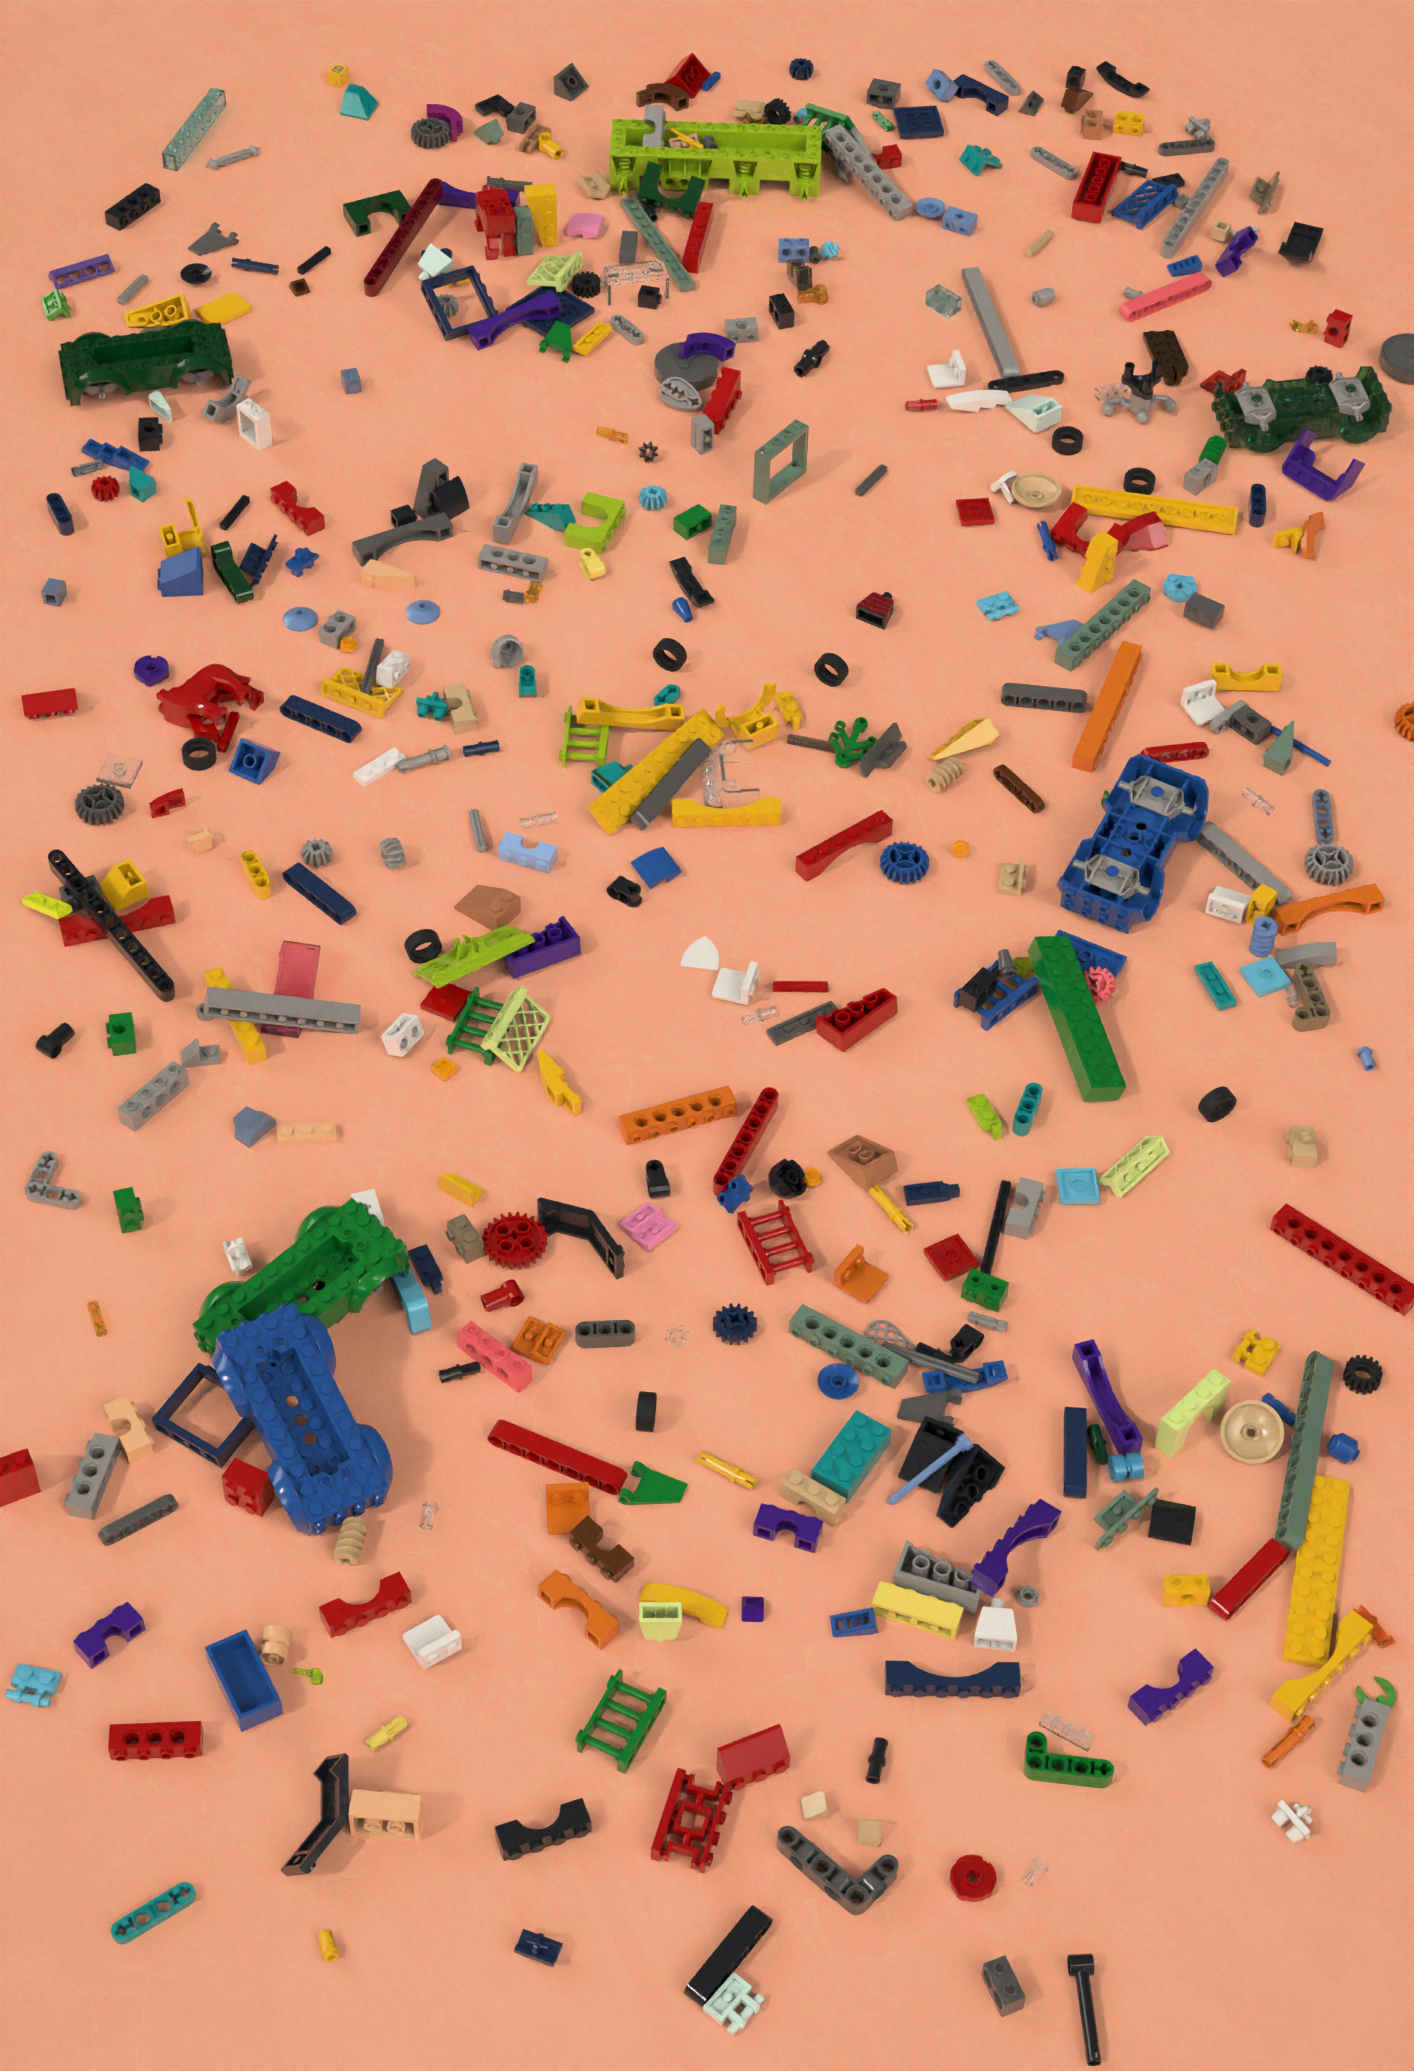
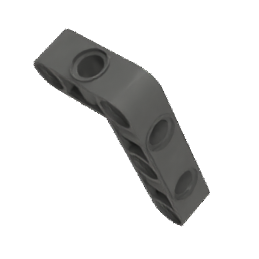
[777,1825,899,1916]

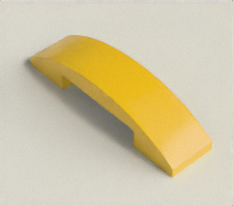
[639,1582,729,1630]

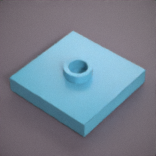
[1239,956,1292,998]
[1056,1168,1100,1205]

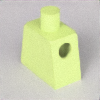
[639,1602,682,1642]

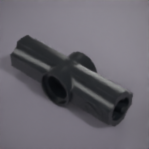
[794,340,830,378]

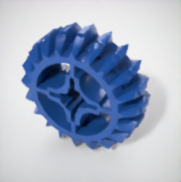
[880,841,929,885]

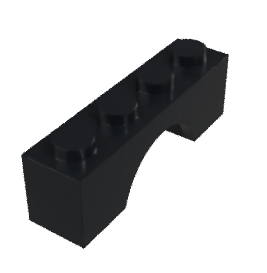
[495,1798,592,1861]

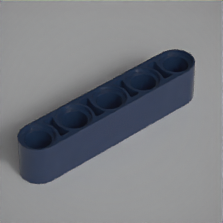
[280,695,362,743]
[282,862,357,925]
[1063,1407,1087,1499]

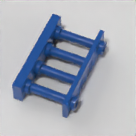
[953,959,1039,1031]

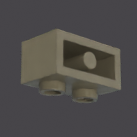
[445,1213,484,1264]

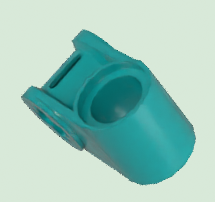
[519,665,537,698]

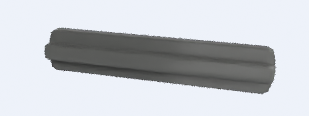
[855,464,887,496]

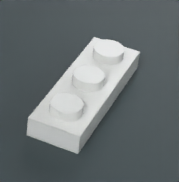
[353,747,406,787]

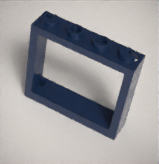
[420,265,498,341]
[152,1363,255,1468]

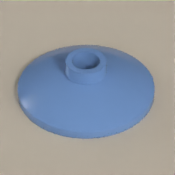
[916,197,946,217]
[406,600,440,625]
[283,607,317,632]

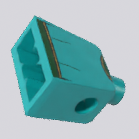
[591,761,634,793]

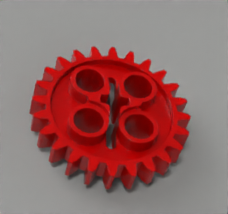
[482,1211,548,1270]

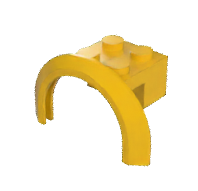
[158,497,208,558]
[715,682,779,751]

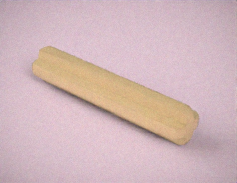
[1025,229,1054,258]

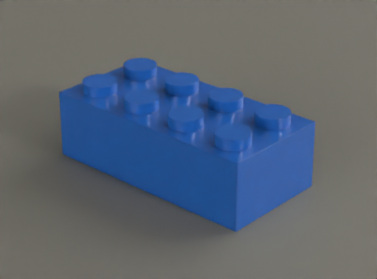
[205,1629,283,1732]

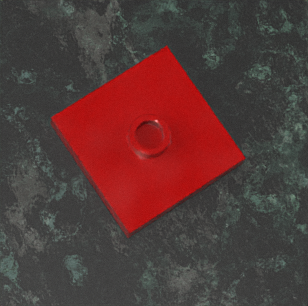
[956,498,994,526]
[420,983,472,1022]
[923,1233,979,1282]

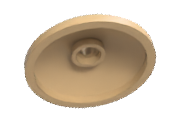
[1011,472,1061,508]
[1220,1400,1284,1464]

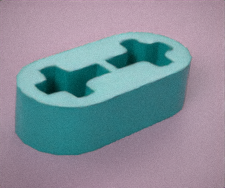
[654,684,680,707]

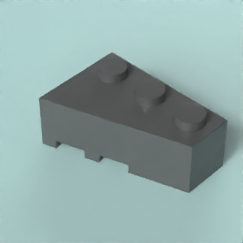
[413,458,449,519]

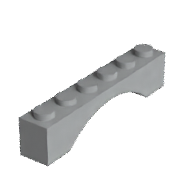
[493,462,538,544]

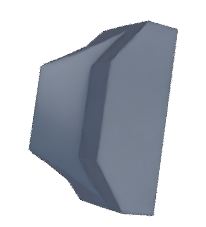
[233,1106,276,1149]

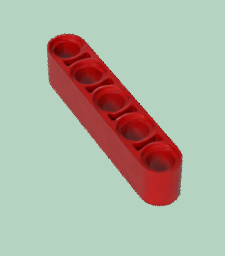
[1208,1538,1291,1621]

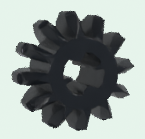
[1305,365,1333,390]

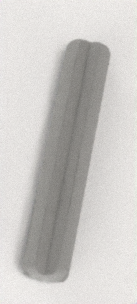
[117,274,148,305]
[469,809,487,853]

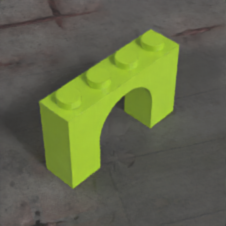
[563,492,627,555]

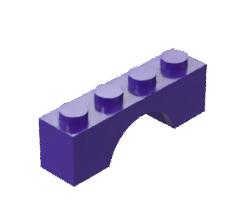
[1215,226,1259,277]
[1127,1648,1214,1726]

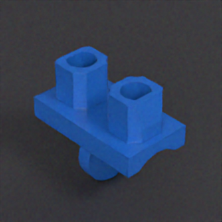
[285,547,319,577]
[717,1174,754,1214]

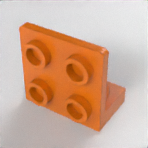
[833,1244,889,1304]
[546,1482,590,1535]

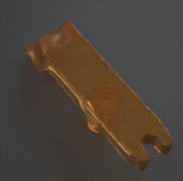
[1353,1605,1396,1649]

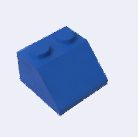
[229,738,280,785]

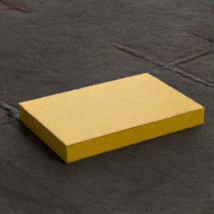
[195,291,252,325]

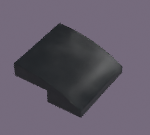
[433,476,469,520]
[1148,1499,1196,1546]

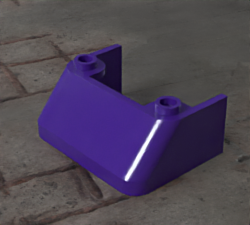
[1282,428,1365,501]

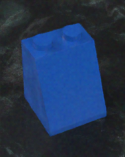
[157,547,204,597]

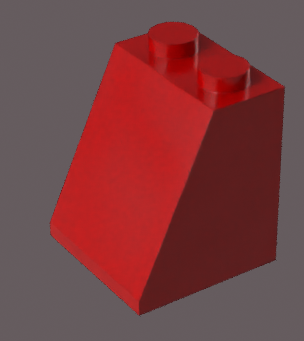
[0,1448,41,1507]

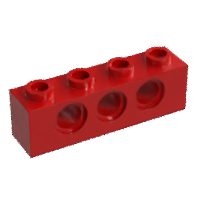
[108,1721,204,1761]

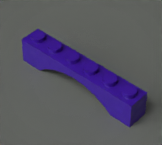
[438,181,520,209]
[468,291,562,351]
[1072,1339,1143,1457]
[970,1498,1062,1598]

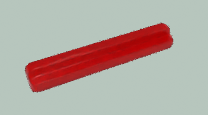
[217,711,240,753]
[773,981,829,992]

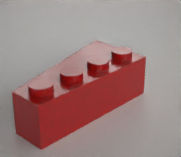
[702,366,742,435]
[816,988,898,1052]

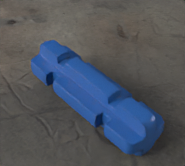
[702,71,721,91]
[1261,1392,1296,1426]

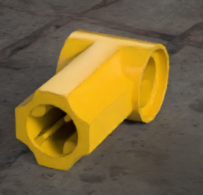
[539,132,564,160]

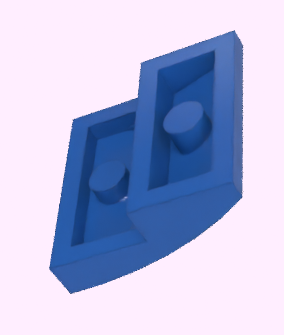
[630,847,682,890]

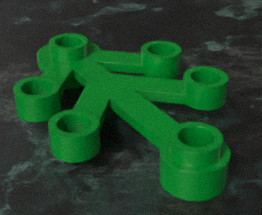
[828,717,877,768]

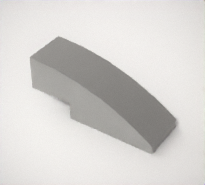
[1276,942,1337,970]

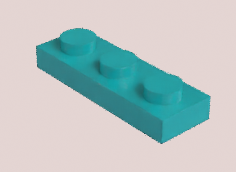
[1194,961,1237,1011]

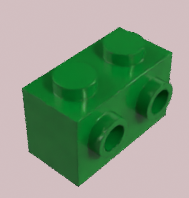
[113,1186,144,1234]
[961,1268,1009,1312]

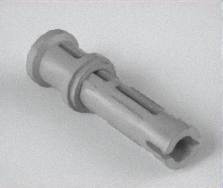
[396,744,451,773]

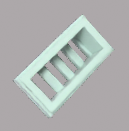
[149,390,172,423]

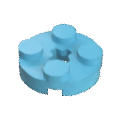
[1162,573,1197,603]

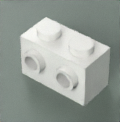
[376,650,410,689]

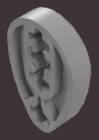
[659,377,702,412]

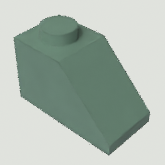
[473,118,504,144]

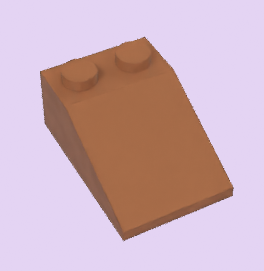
[454,885,521,931]
[827,1134,898,1189]

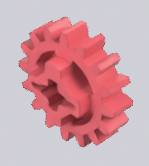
[1083,966,1117,1006]

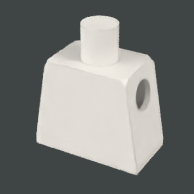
[973,1598,1017,1652]

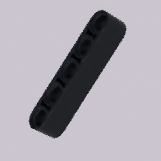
[684,1905,773,2008]

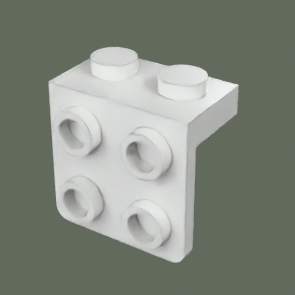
[1180,679,1225,726]
[712,961,760,1005]
[403,1615,462,1670]

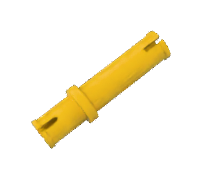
[868,1185,914,1234]
[697,1450,758,1491]

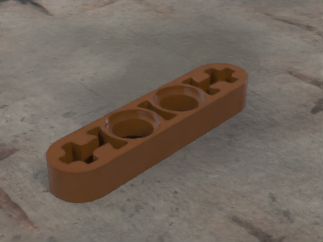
[993,764,1045,814]

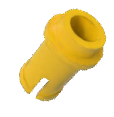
[317,1929,339,1962]

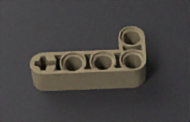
[1292,962,1330,1032]

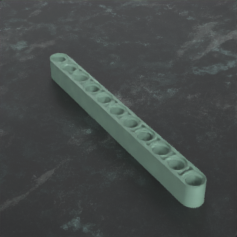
[1275,1350,1334,1551]

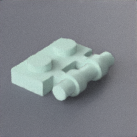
[703,1972,765,2035]

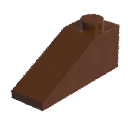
[1061,88,1093,113]

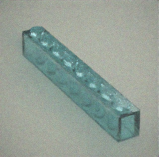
[162,87,226,171]

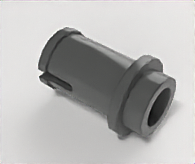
[809,246,821,264]
[502,589,524,604]

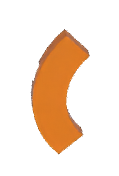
[1301,512,1325,559]

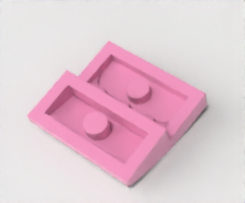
[566,213,605,239]
[619,1202,678,1251]

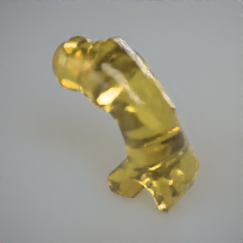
[1289,319,1319,334]

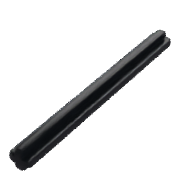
[980,1180,1011,1275]

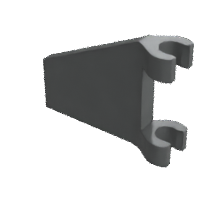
[188,222,239,256]
[897,1389,962,1427]

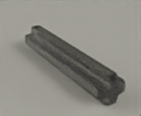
[787,733,836,753]

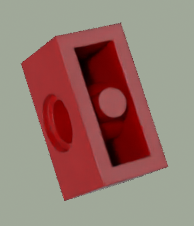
[1323,309,1353,349]

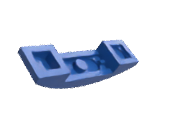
[921,1360,1008,1394]

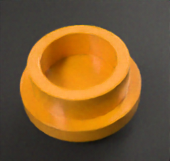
[340,636,357,652]
[952,840,970,858]
[803,1168,822,1187]

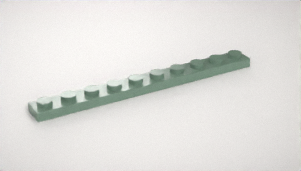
[621,196,695,292]

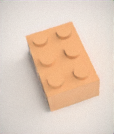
[348,1788,424,1842]

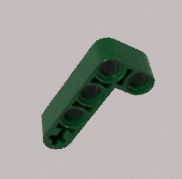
[211,541,254,604]

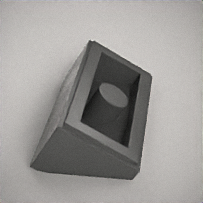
[1018,90,1044,116]

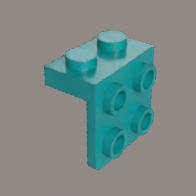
[959,144,1003,176]

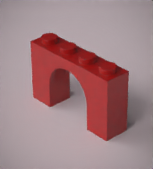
[1051,502,1130,559]

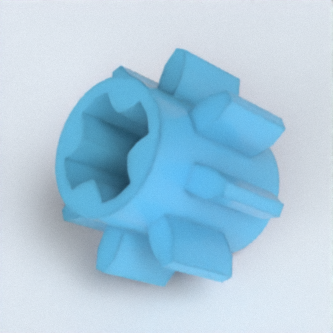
[820,241,840,260]

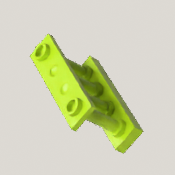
[559,705,610,768]

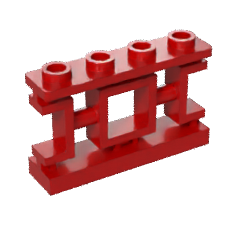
[651,1768,733,1873]

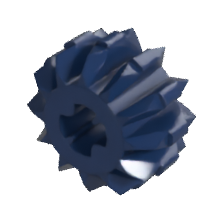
[789,57,814,80]

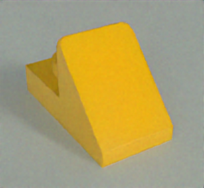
[1272,526,1304,553]

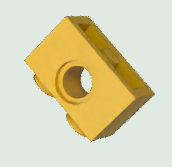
[1161,1574,1211,1607]

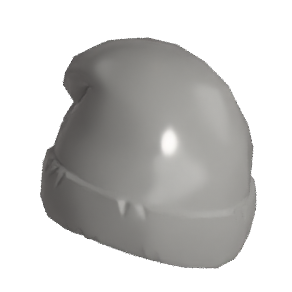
[490,634,524,669]

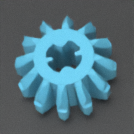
[639,485,667,511]

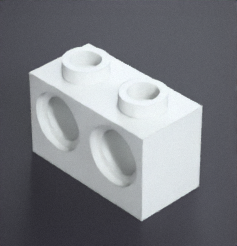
[381,1013,424,1057]

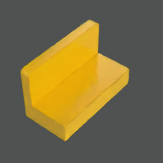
[439,1172,484,1207]

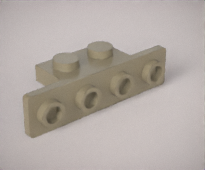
[1248,171,1280,215]

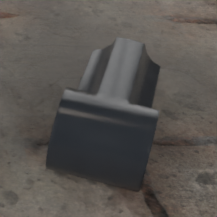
[36,1022,75,1059]

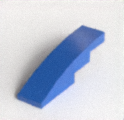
[81,438,150,472]

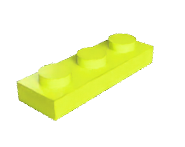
[22,891,73,919]

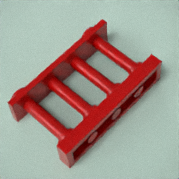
[737,1199,814,1286]

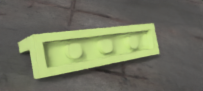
[1097,1136,1170,1197]

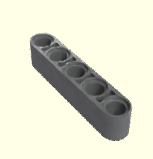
[1001,683,1087,713]

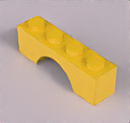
[1208,662,1282,691]

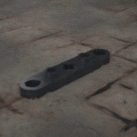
[988,370,1064,393]

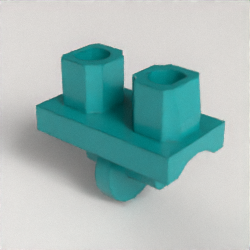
[416,691,450,722]

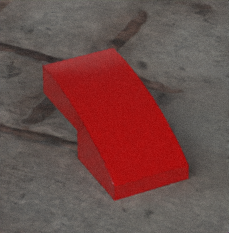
[149,788,186,819]

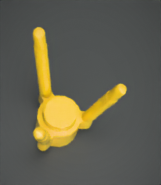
[670,128,704,149]

